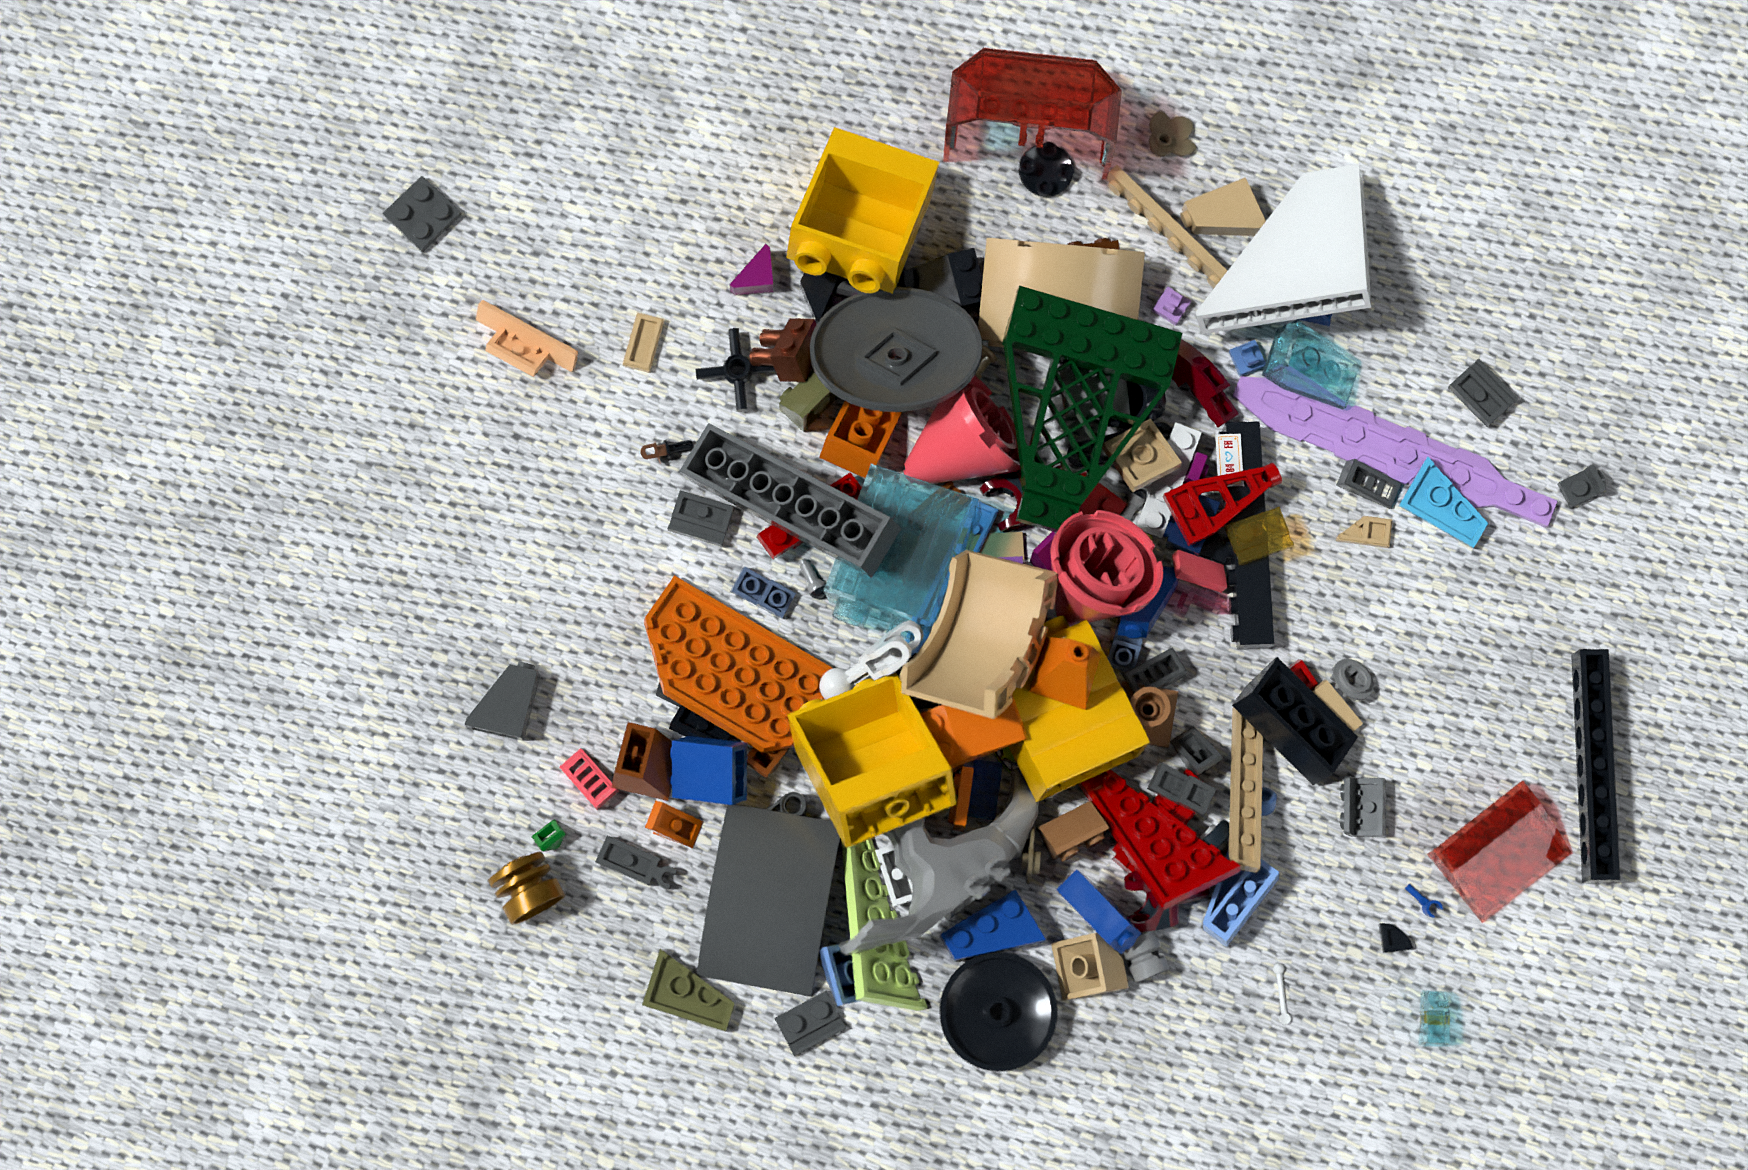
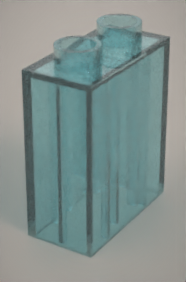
[824,464,982,643]

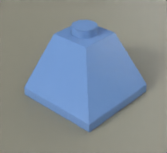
[819,945,860,1006]

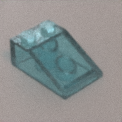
[1262,320,1361,410]

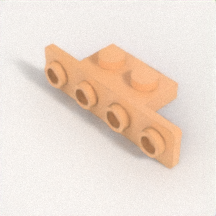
[476,300,578,377]

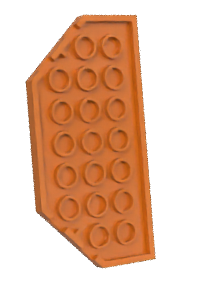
[644,575,833,753]

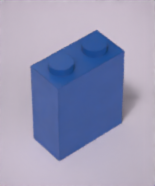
[670,736,747,805]

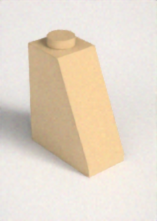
[1180,177,1266,236]

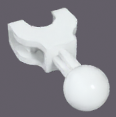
[819,620,924,700]

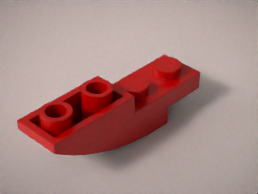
[756,472,867,560]

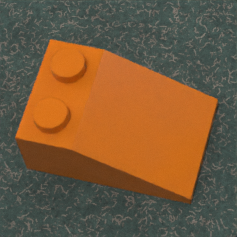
[819,401,902,481]
[920,694,1028,768]

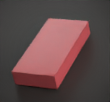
[1172,550,1227,593]

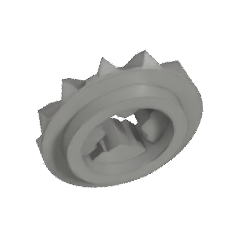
[1330,659,1374,702]

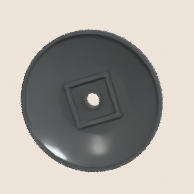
[810,287,982,412]

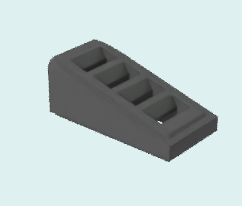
[1336,459,1402,509]
[1123,647,1187,694]

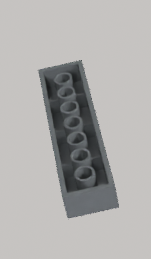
[680,423,902,578]

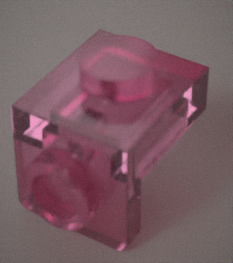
[1176,586,1223,618]

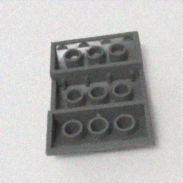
[696,804,840,997]

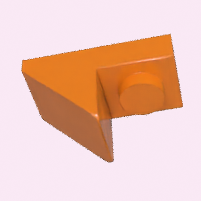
[645,800,703,848]

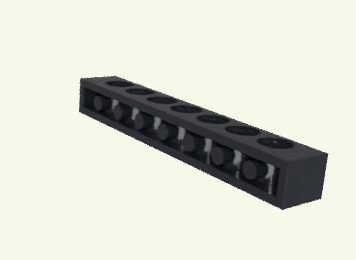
[1571,649,1620,884]

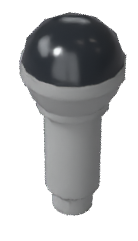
[1120,489,1146,520]
[799,558,828,599]

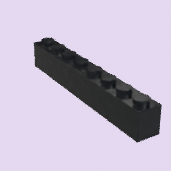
[1218,421,1275,650]

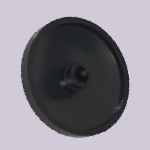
[939,952,1058,1072]

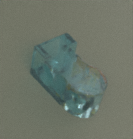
[1418,990,1450,1047]

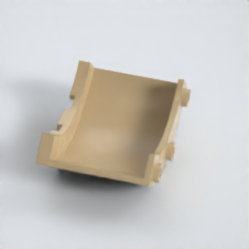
[978,238,1145,347]
[900,550,1058,719]

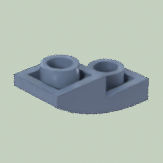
[730,566,796,619]
[1107,624,1143,672]

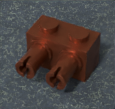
[750,318,817,382]

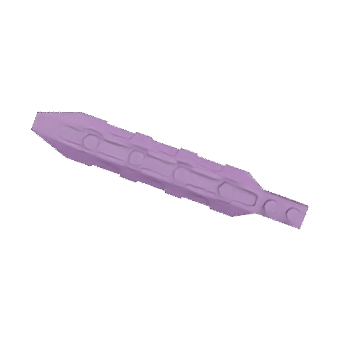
[1233,376,1557,528]

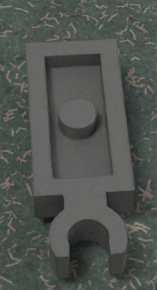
[595,835,677,889]

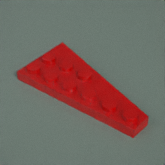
[1078,769,1241,910]

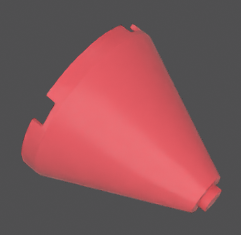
[903,376,1021,486]
[1050,510,1163,626]

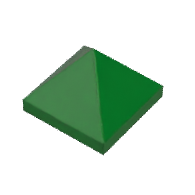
[532,819,566,852]

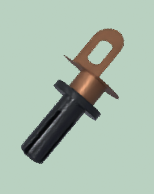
[640,440,693,464]

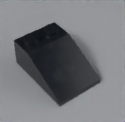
[897,248,983,313]

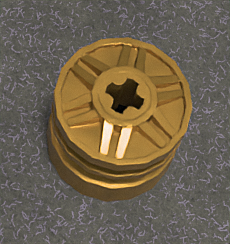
[488,851,566,925]

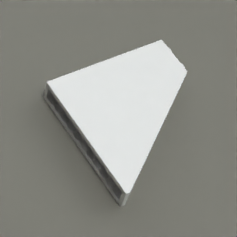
[1196,164,1371,334]

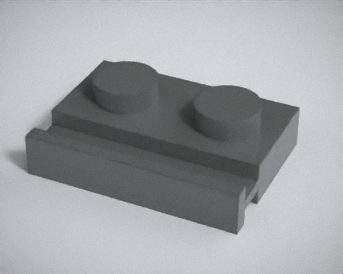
[1448,358,1518,427]
[667,490,734,547]
[774,991,846,1056]

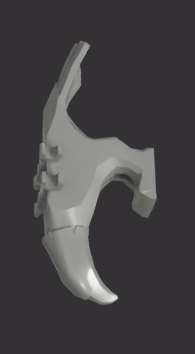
[839,769,1038,955]

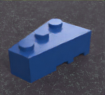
[939,889,1046,962]

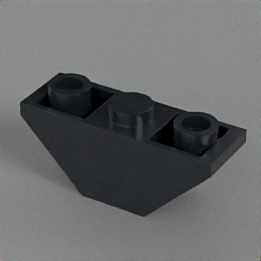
[800,272,845,324]

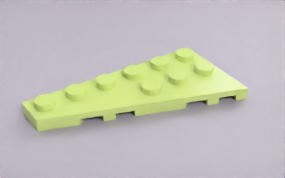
[841,839,928,1011]

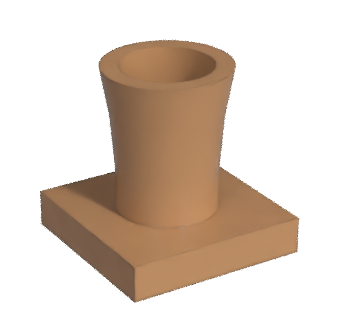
[1121,681,1178,748]

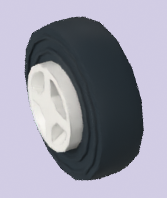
[1200,819,1229,850]

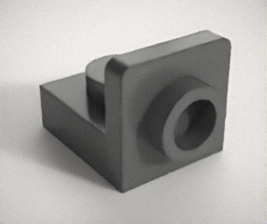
[1557,464,1606,509]

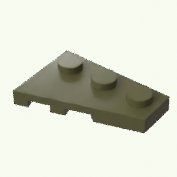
[642,949,735,1032]

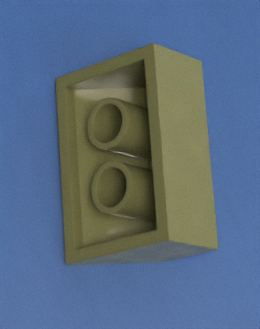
[779,369,838,432]

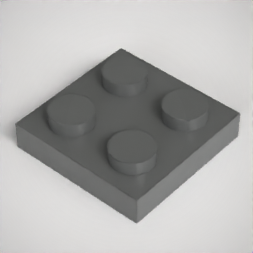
[382,176,462,252]

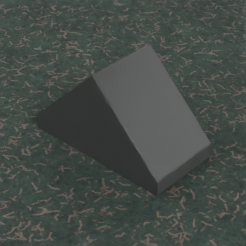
[1170,726,1223,777]

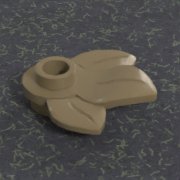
[1148,110,1197,157]
[1021,827,1041,884]

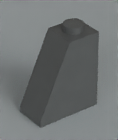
[465,662,540,741]

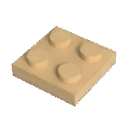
[1102,419,1182,492]

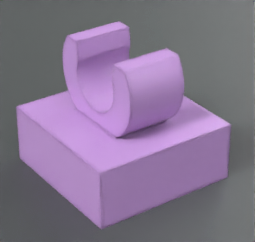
[1152,286,1191,326]

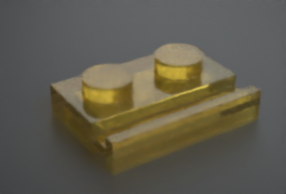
[1225,507,1294,566]

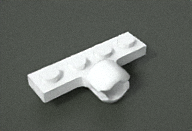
[1137,422,1202,539]

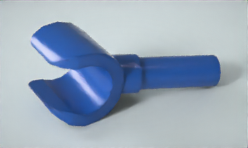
[1405,883,1443,918]

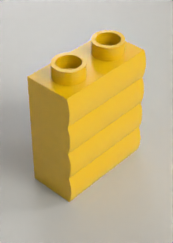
[786,127,940,294]
[1008,616,1150,803]
[787,672,956,848]

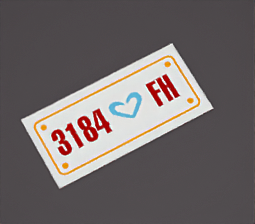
[1215,434,1244,487]

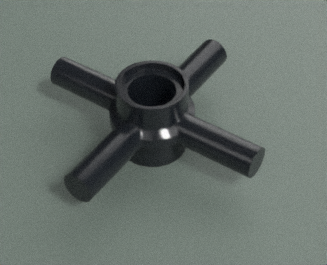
[695,328,776,412]

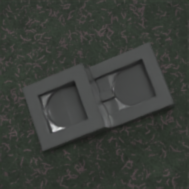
[1147,763,1216,815]

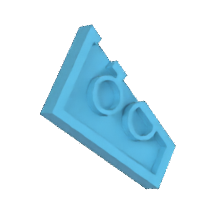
[1398,457,1488,548]

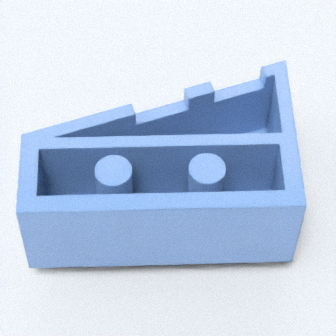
[1203,849,1279,947]

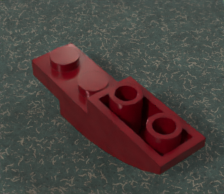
[1172,339,1239,428]

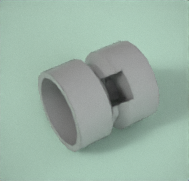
[1123,931,1170,983]

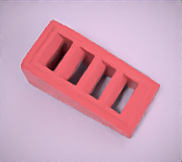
[559,748,619,810]

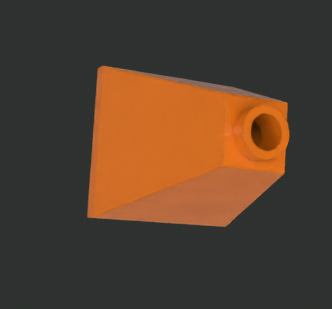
[1029,637,1101,710]

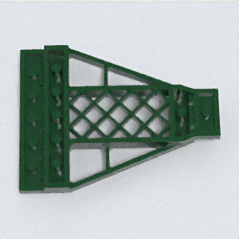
[1002,285,1183,532]

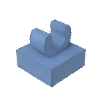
[1229,340,1266,377]

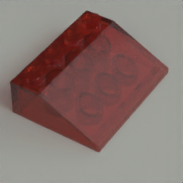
[1427,780,1572,923]

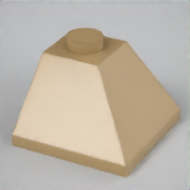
[1051,932,1129,1001]

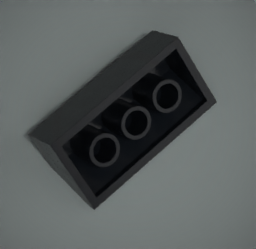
[1232,657,1358,785]

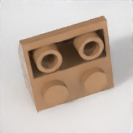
[1037,801,1109,862]

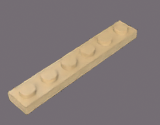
[1107,165,1228,289]
[1229,707,1263,873]

